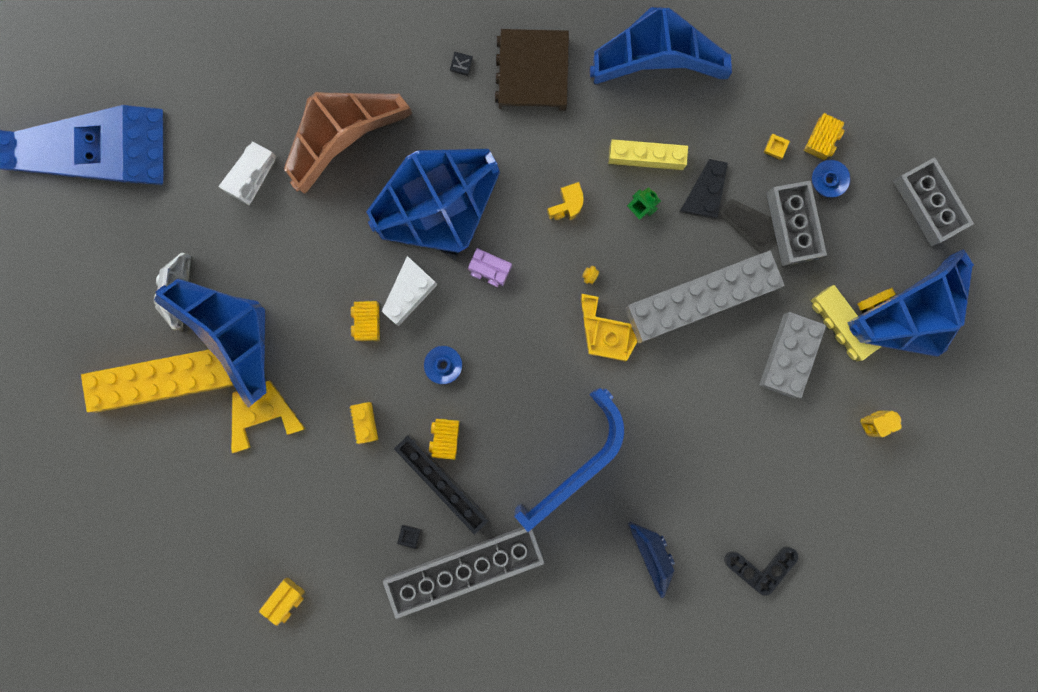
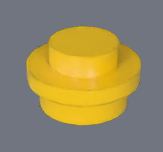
[582,265,599,284]

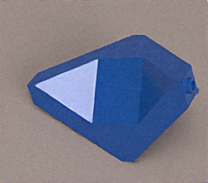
[590,7,732,84]
[366,149,500,253]
[847,249,974,357]
[154,278,267,408]

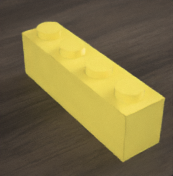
[608,139,688,170]
[810,285,881,362]

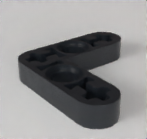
[724,547,798,596]

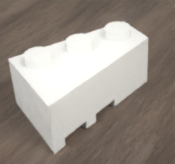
[218,141,277,206]
[382,256,437,326]

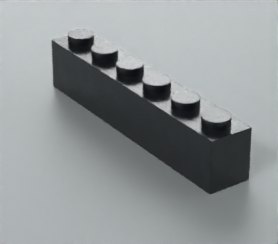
[394,435,490,535]

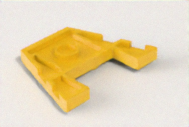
[581,294,638,361]
[231,381,305,453]

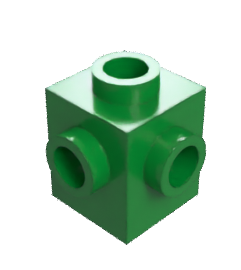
[627,187,661,220]

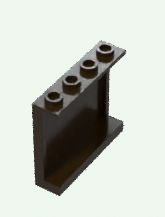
[495,29,569,111]

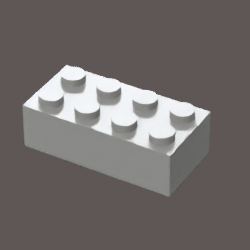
[893,157,974,246]
[766,181,827,266]
[759,312,826,399]

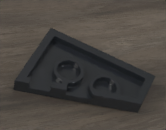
[679,159,728,219]

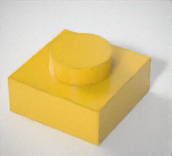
[763,134,790,160]

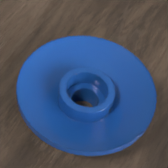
[812,160,850,198]
[424,346,462,384]

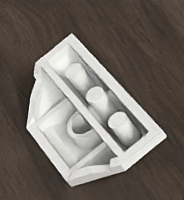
[154,253,191,331]

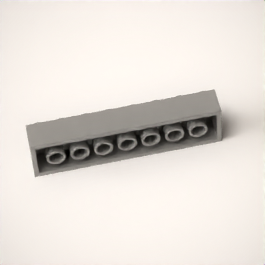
[624,250,785,344]
[382,527,545,619]

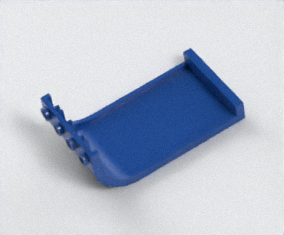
[514,388,624,532]

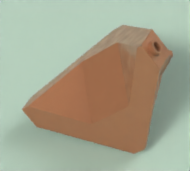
[284,92,412,194]

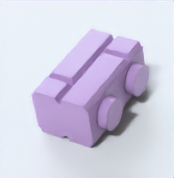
[468,248,512,288]

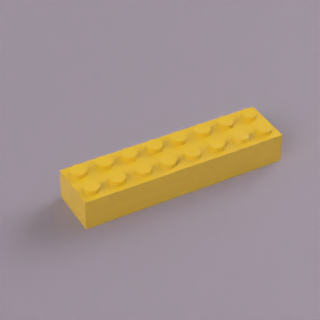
[81,350,234,412]

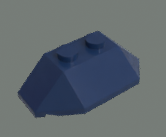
[627,522,675,598]

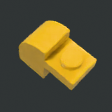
[547,182,584,220]

